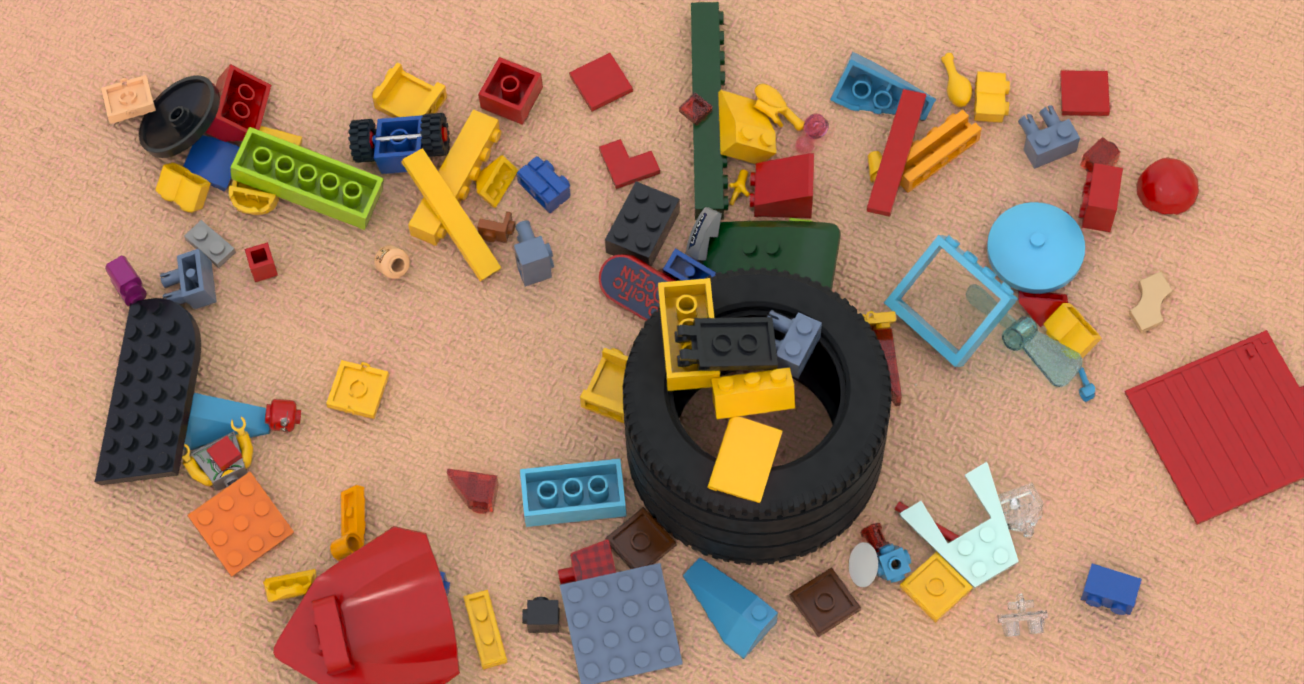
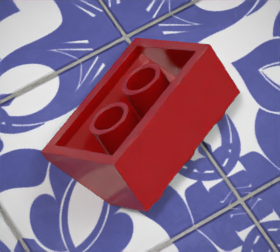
[205,64,272,142]

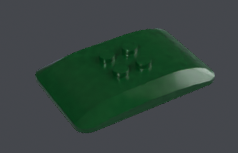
[697,221,841,291]

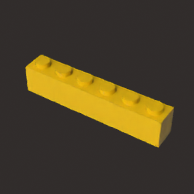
[408,110,502,246]

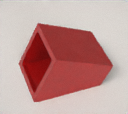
[750,153,814,218]

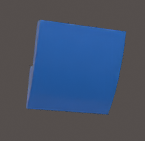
[183,135,240,192]

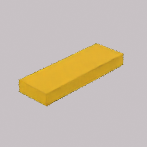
[463,589,508,669]

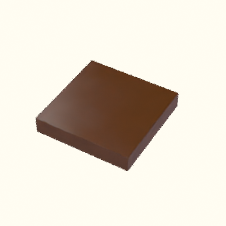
[605,507,677,569]
[789,567,861,637]

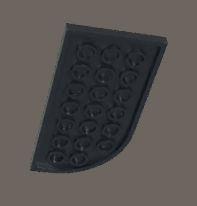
[95,298,201,485]

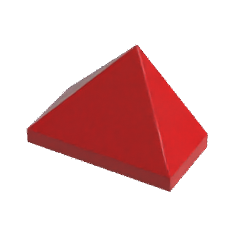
[1018,290,1068,327]

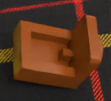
[477,211,516,243]

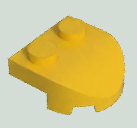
[229,180,279,215]
[263,569,317,602]

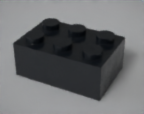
[605,181,680,267]

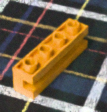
[900,109,982,193]

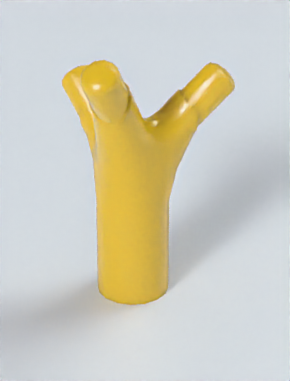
[753,99,788,128]
[729,169,750,205]

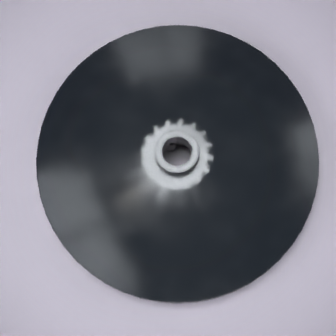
[139,75,220,158]

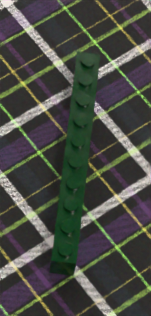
[691,2,728,220]

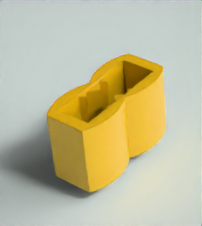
[974,71,1010,123]
[155,162,211,212]
[1044,303,1102,359]

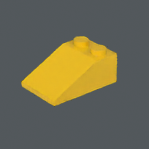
[718,90,776,164]

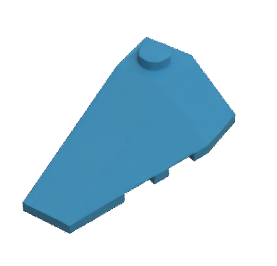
[830,52,936,120]
[683,557,778,659]

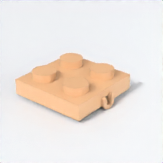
[101,75,156,124]

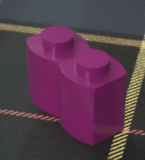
[105,255,147,307]

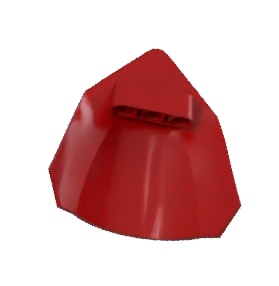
[273,526,460,684]

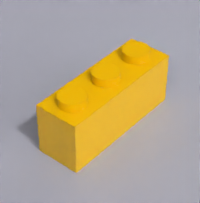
[711,367,795,419]

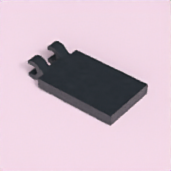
[674,317,778,371]

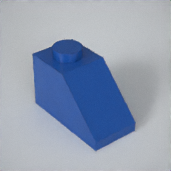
[663,248,716,281]

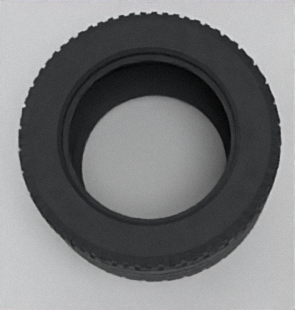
[622,267,892,565]

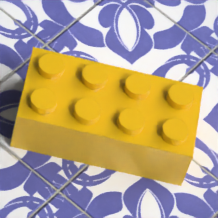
[658,278,720,391]

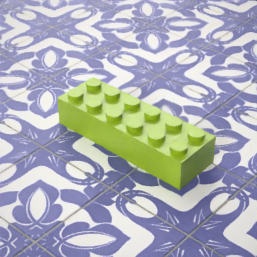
[230,127,384,230]

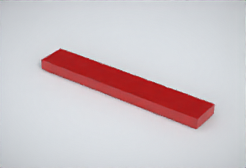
[867,89,926,217]

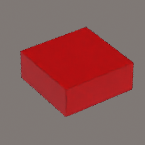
[207,436,243,472]

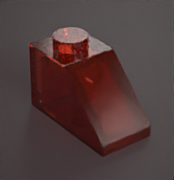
[447,469,499,514]

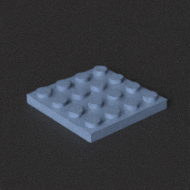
[559,563,683,684]

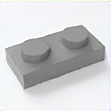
[184,220,236,268]

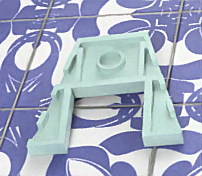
[899,462,1019,589]

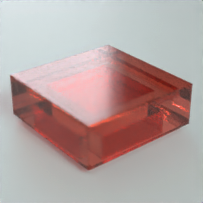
[679,93,712,126]

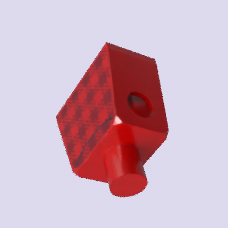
[558,539,616,585]

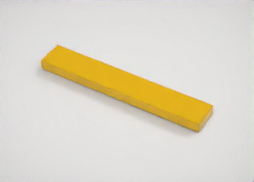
[401,148,501,282]

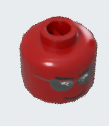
[265,399,301,432]

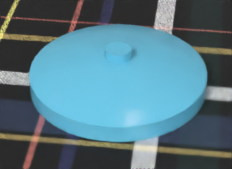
[987,202,1085,294]

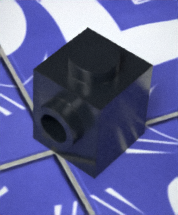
[522,597,560,633]

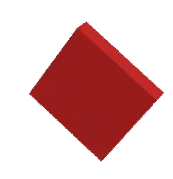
[569,53,633,112]
[1060,70,1110,116]

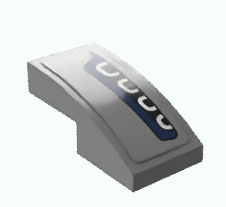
[685,207,722,260]

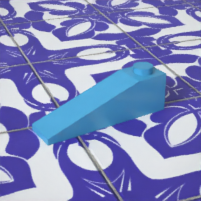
[184,393,270,450]

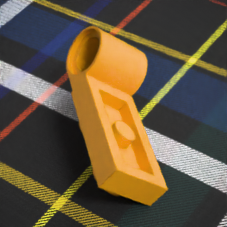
[330,485,366,561]

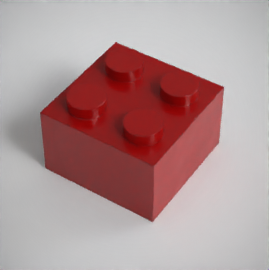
[478,57,543,125]
[1078,163,1123,232]

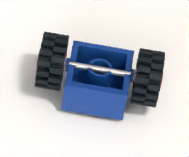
[348,113,450,174]

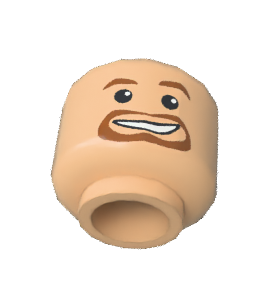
[374,245,410,279]

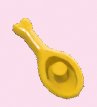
[941,52,972,108]
[754,83,806,131]

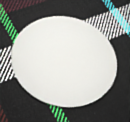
[849,542,878,587]

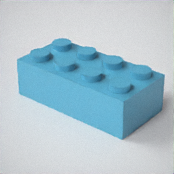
[520,459,626,527]

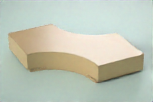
[1129,271,1173,333]

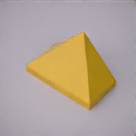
[476,155,518,208]

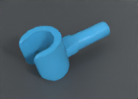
[1078,367,1095,402]

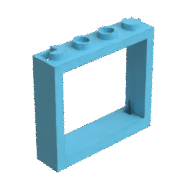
[884,235,1018,367]

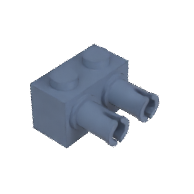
[1018,105,1080,169]
[514,220,554,287]
[160,249,217,309]
[768,310,822,379]

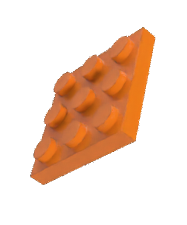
[187,472,294,578]

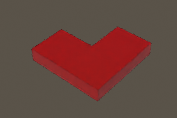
[599,139,660,189]

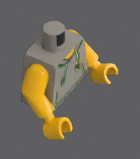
[182,416,253,491]

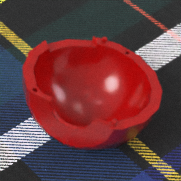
[1136,157,1199,215]

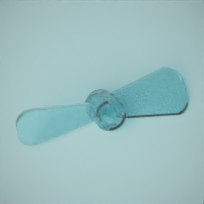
[966,284,1082,387]

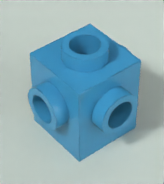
[876,543,911,583]

